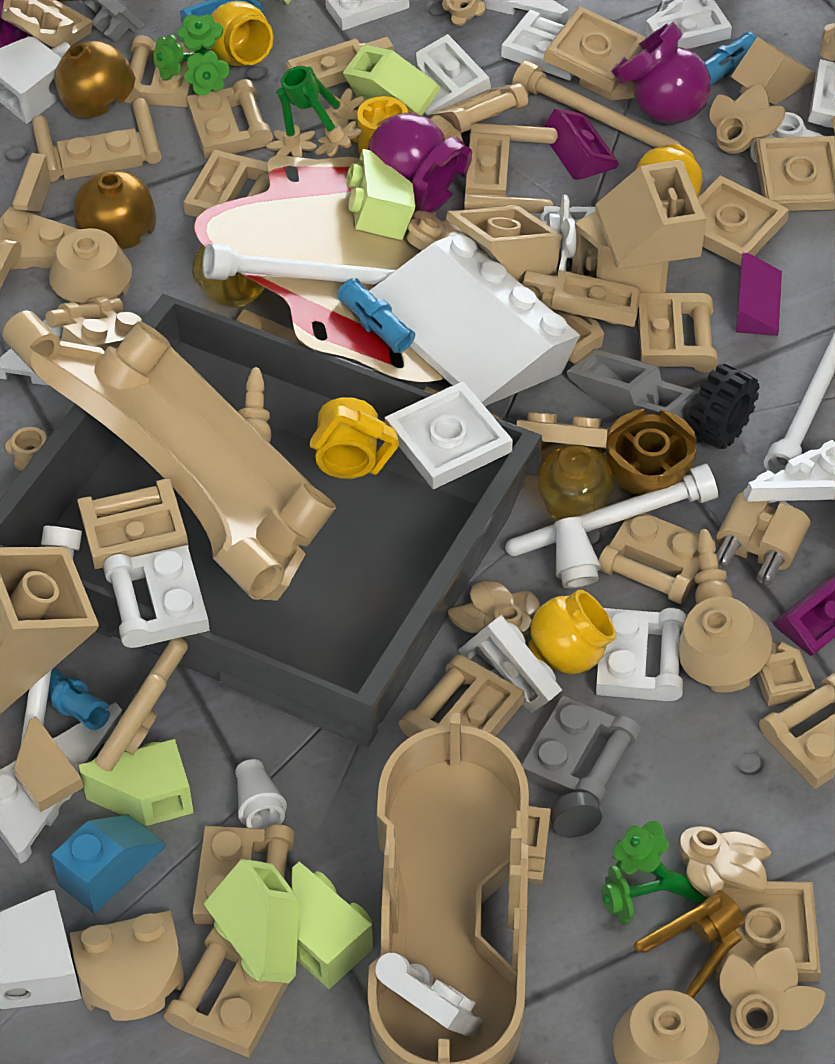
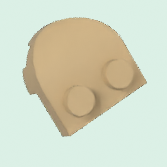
[1,0,93,48]
[70,910,185,1021]

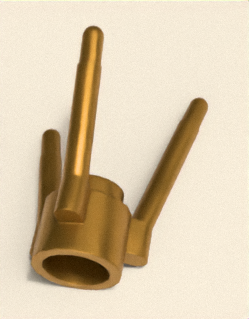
[633,890,745,998]

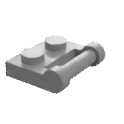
[521,695,641,805]

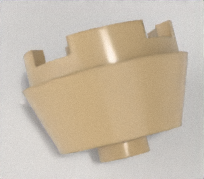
[49,228,132,305]
[678,596,772,693]
[613,990,720,1064]

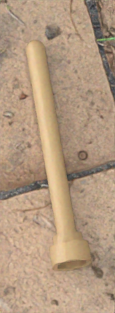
[512,60,681,148]

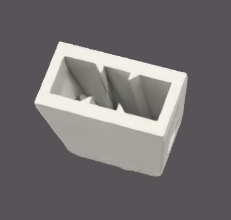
[0,36,71,124]
[0,890,82,1009]

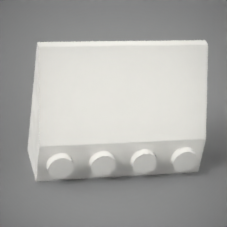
[369,233,580,406]

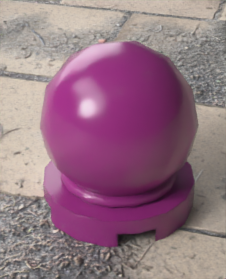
[611,22,711,125]
[368,112,473,213]

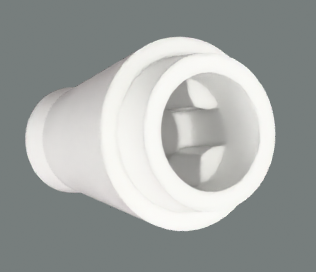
[555,517,601,588]
[235,759,287,829]

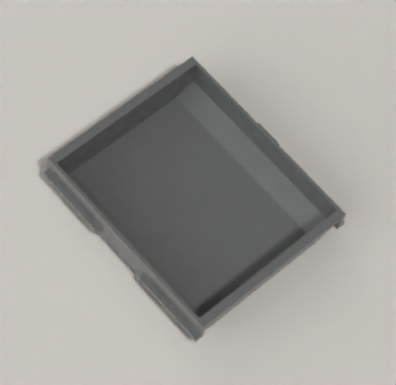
[0,294,544,748]

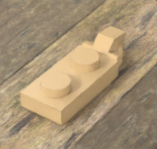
[286,37,394,88]
[522,270,641,327]

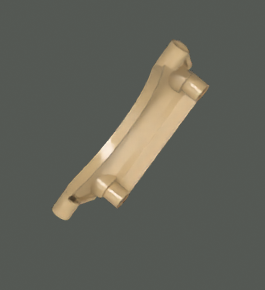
[2,311,336,601]

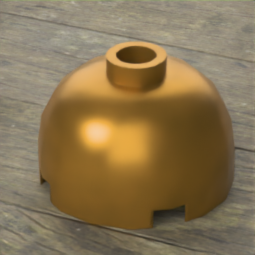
[55,41,136,118]
[74,171,157,250]
[606,409,697,496]

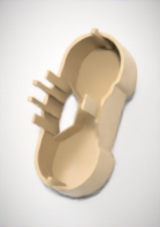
[368,713,529,1064]

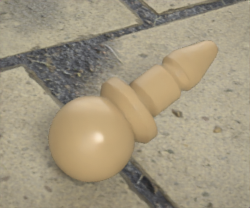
[238,367,271,442]
[694,529,732,604]

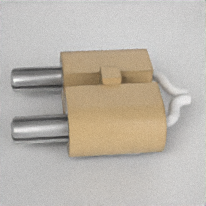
[716,492,810,585]

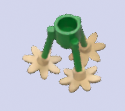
[266,66,365,158]

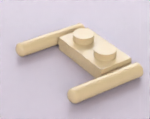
[32,98,162,182]
[464,123,558,213]
[95,637,188,771]

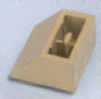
[595,160,706,269]
[572,211,669,293]

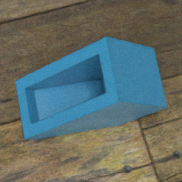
[51,814,165,914]

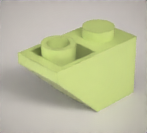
[343,44,441,116]
[346,149,415,240]
[78,739,194,826]
[203,859,300,983]
[292,861,373,989]

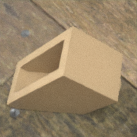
[731,37,816,105]

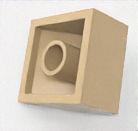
[446,206,562,284]

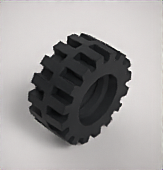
[687,363,760,449]

